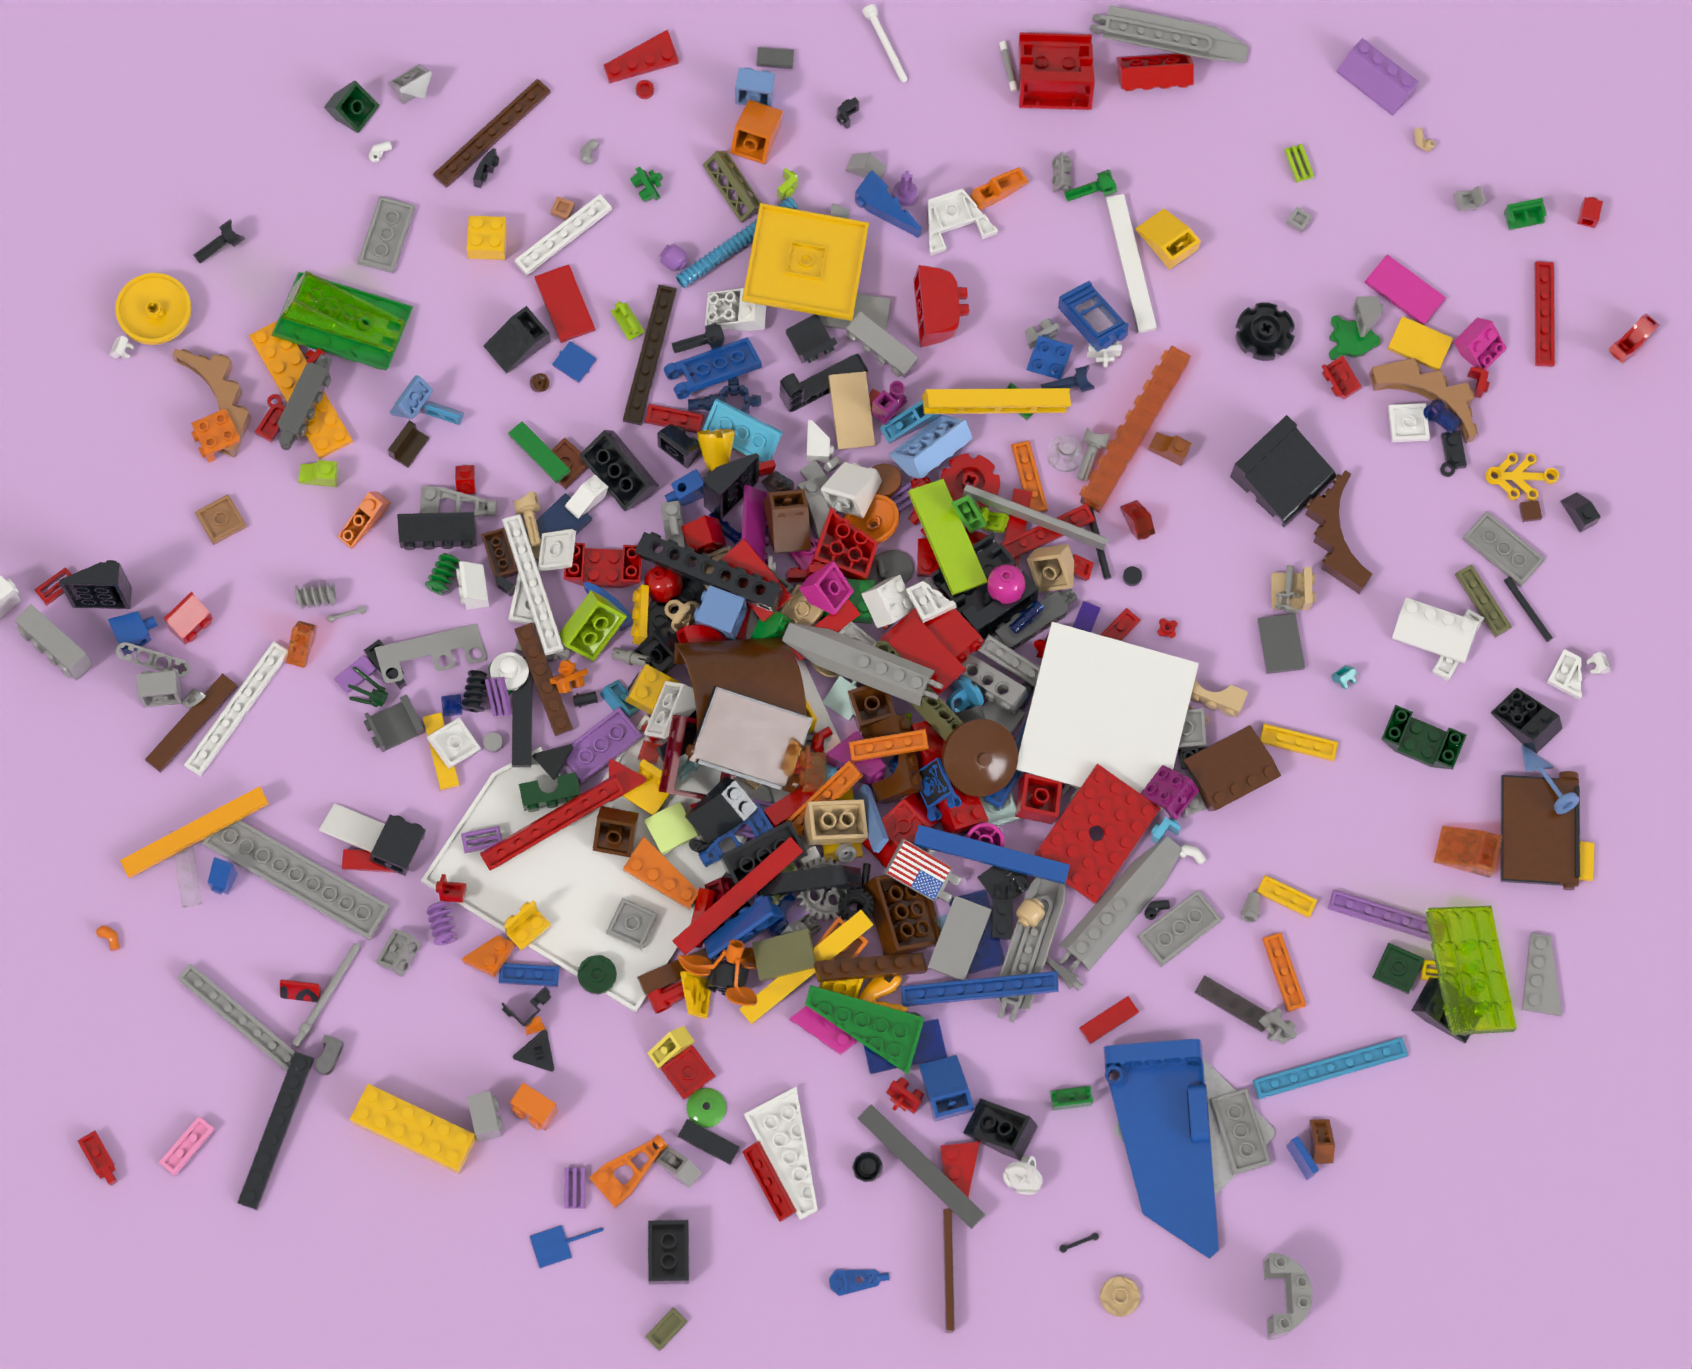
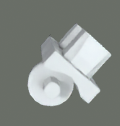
[1087,341,1122,368]

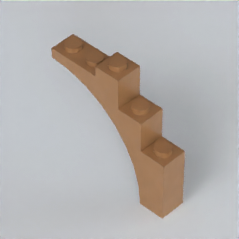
[173,349,251,458]
[1369,358,1478,443]

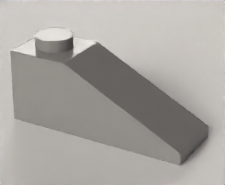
[796,478,829,538]

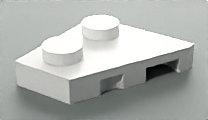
[906,581,956,623]
[1547,649,1582,700]

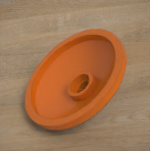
[845,494,900,543]

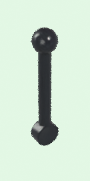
[1059,1233,1099,1253]

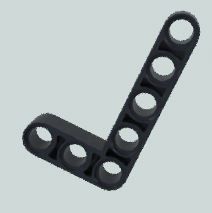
[780,354,868,412]
[757,865,862,897]

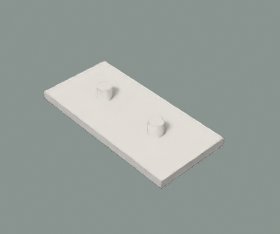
[319,803,385,852]

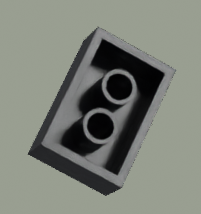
[648,1220,689,1285]

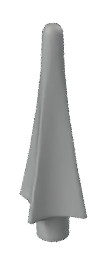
[1046,957,1083,991]

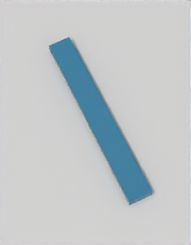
[1252,1037,1408,1100]

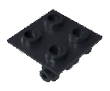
[977,866,1030,900]

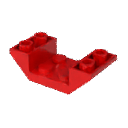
[564,543,642,588]
[861,792,940,868]

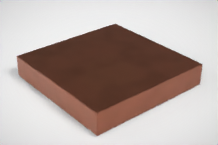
[551,437,588,490]

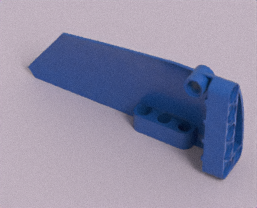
[1104,1039,1219,1259]

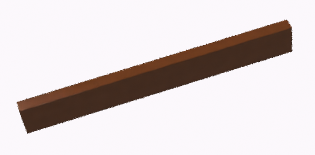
[433,78,551,188]

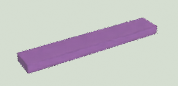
[1328,890,1446,944]

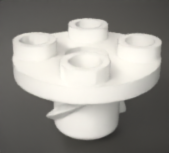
[490,652,529,691]

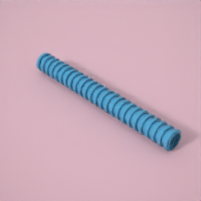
[676,197,798,288]

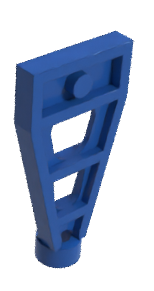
[698,803,774,868]

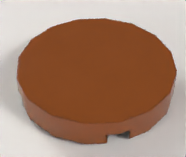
[872,463,902,498]

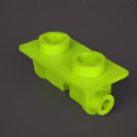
[610,301,645,341]

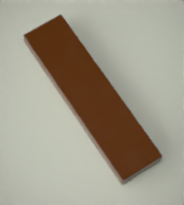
[637,948,713,995]

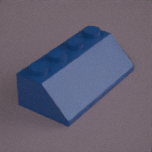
[703,895,784,959]

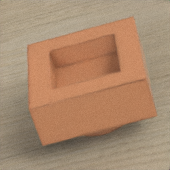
[550,196,575,220]

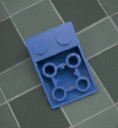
[919,1055,974,1122]

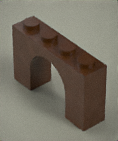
[861,714,923,804]

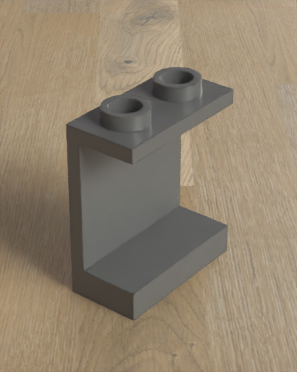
[364,694,425,752]

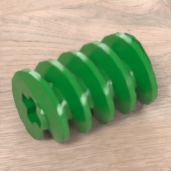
[425,553,461,596]

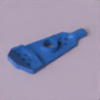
[829,1270,890,1296]

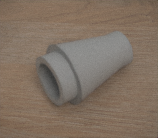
[1240,892,1260,922]

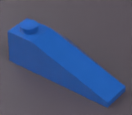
[855,170,922,238]

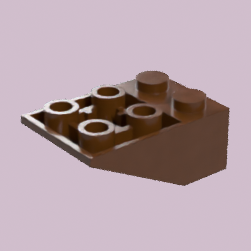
[763,489,811,554]

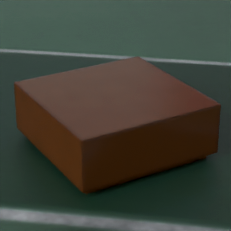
[1519,500,1542,522]

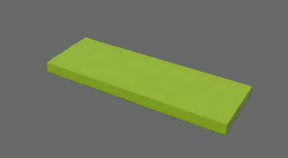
[908,479,987,595]

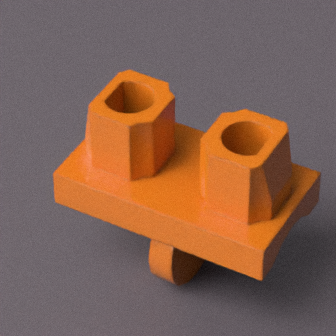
[550,659,588,693]

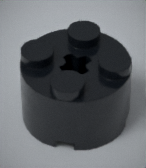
[705,959,749,996]

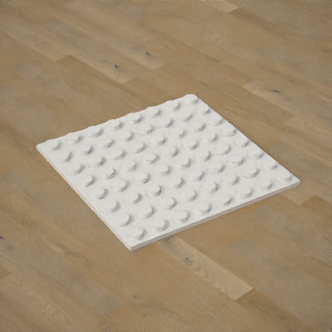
[1016,622,1199,810]

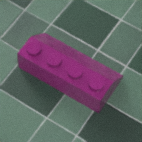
[742,485,769,564]

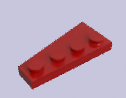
[604,29,679,84]

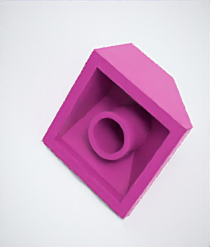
[799,561,854,615]

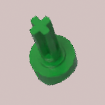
[1064,169,1117,202]

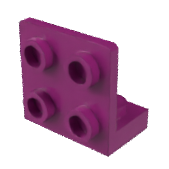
[1141,765,1199,820]

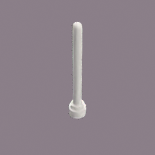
[862,4,907,82]

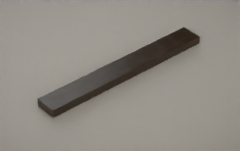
[623,285,677,426]

